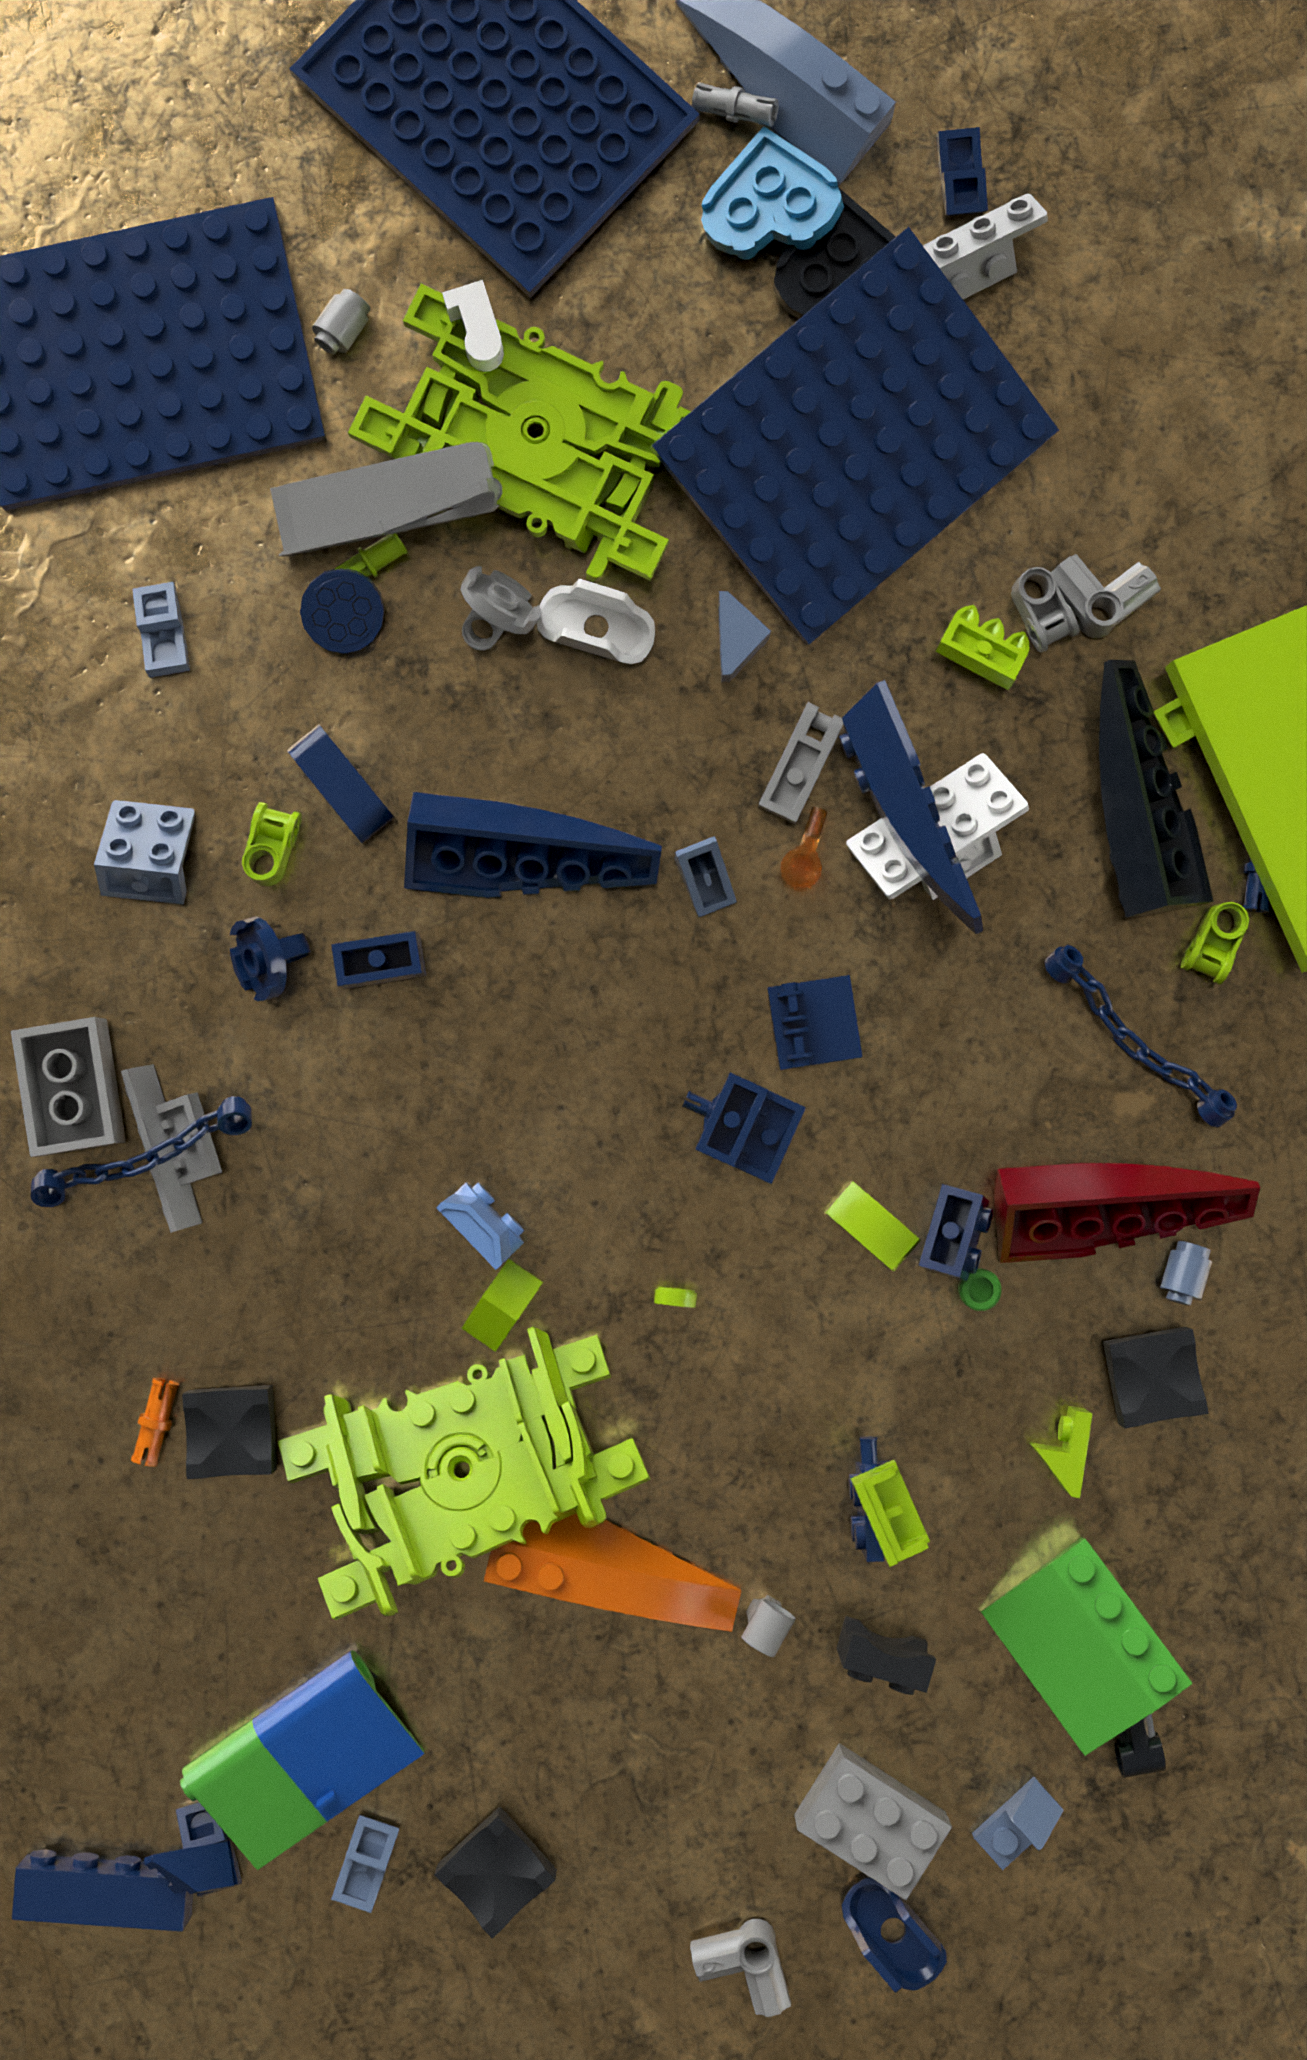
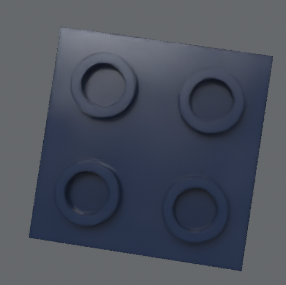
[767,975,863,1070]

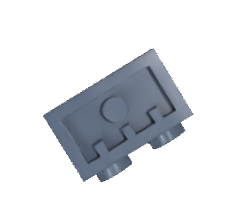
[94,800,195,905]

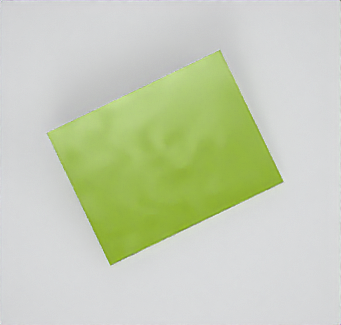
[1165,605,1307,973]

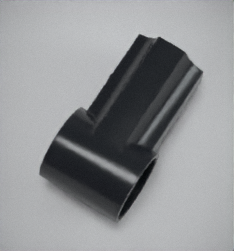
[1114,1714,1166,1778]

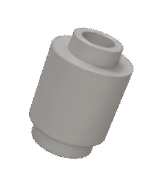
[312,289,371,354]

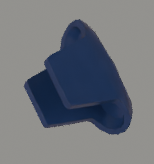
[842,1877,947,1993]

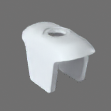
[537,579,655,664]

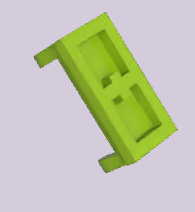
[850,1460,930,1567]

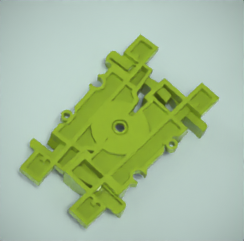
[278,1327,651,1620]

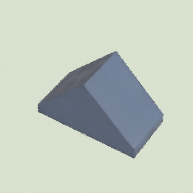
[718,591,771,683]
[674,836,737,917]

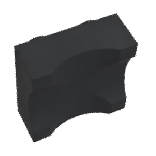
[1103,1327,1209,1429]
[182,1385,277,1479]
[836,1616,936,1695]
[434,1807,557,1939]

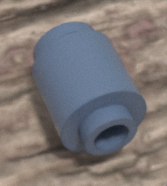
[1160,1241,1212,1306]

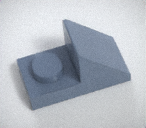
[972,1777,1064,1870]

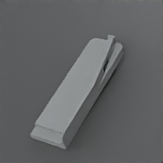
[270,442,502,557]

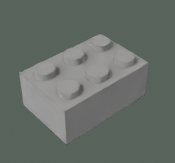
[11,1017,126,1157]
[794,1743,952,1900]

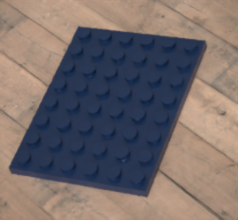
[289,0,700,298]
[0,197,327,511]
[649,227,1059,645]

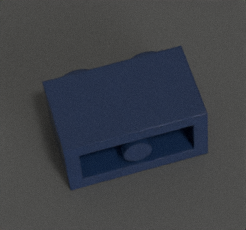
[331,931,427,989]

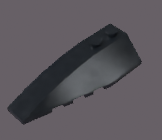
[1099,659,1214,918]

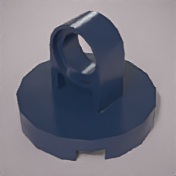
[229,916,312,1001]

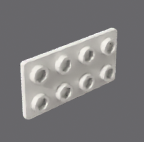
[846,753,1029,900]

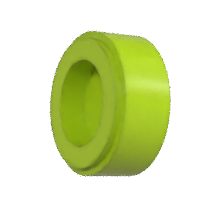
[654,1286,697,1308]

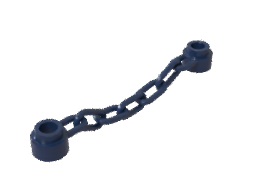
[1045,945,1237,1128]
[30,1096,252,1207]

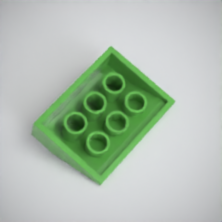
[981,1537,1193,1756]

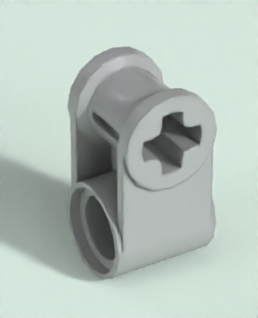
[1011,567,1080,653]

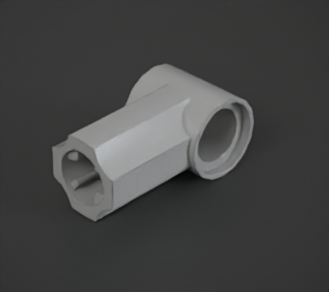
[741,1595,796,1657]

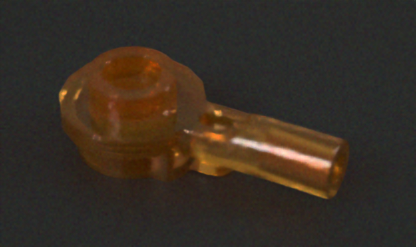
[780,807,828,890]

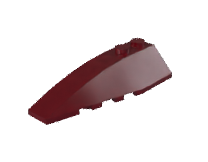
[994,1163,1260,1263]

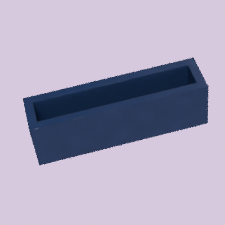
[12,1850,193,1932]

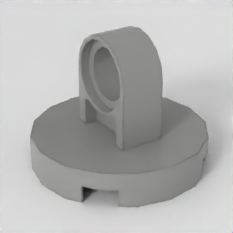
[460,566,541,650]

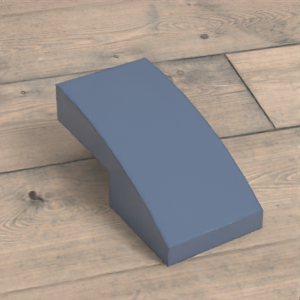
[132,582,190,678]
[331,1815,400,1913]

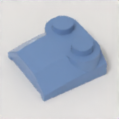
[436,1182,525,1270]

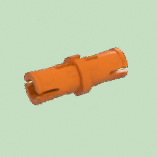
[131,1377,180,1467]

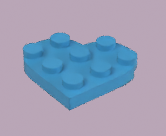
[701,126,844,260]

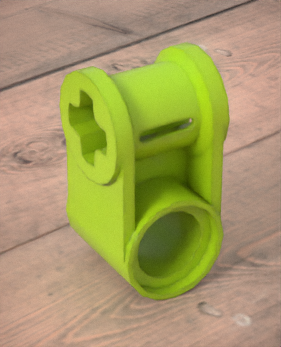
[242,802,302,887]
[1181,902,1249,985]

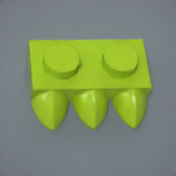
[935,605,1030,691]

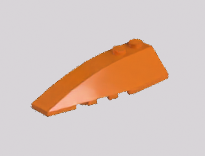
[483,1513,742,1632]

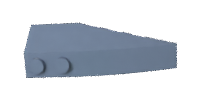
[675,0,896,186]

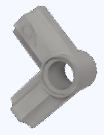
[1051,554,1161,638]
[690,1919,791,2017]

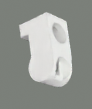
[442,280,504,372]

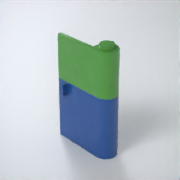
[180,1650,425,1870]

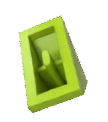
[461,1259,543,1352]

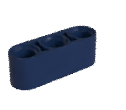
[287,724,395,844]

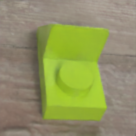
[1029,1406,1093,1498]

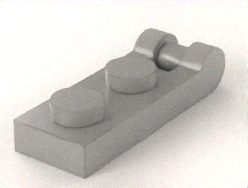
[758,702,843,824]

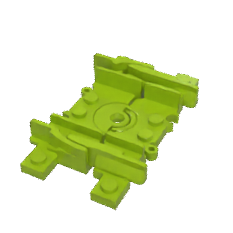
[348,284,691,582]

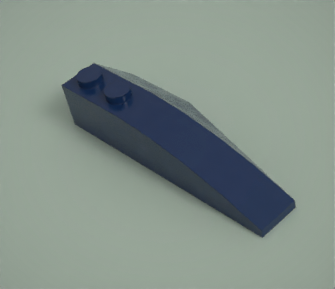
[839,680,984,934]
[404,792,662,898]

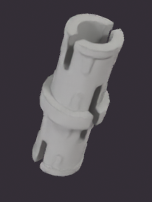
[692,82,779,127]

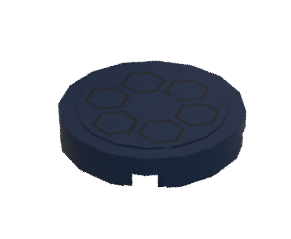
[300,569,384,653]

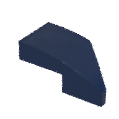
[144,1842,234,1894]

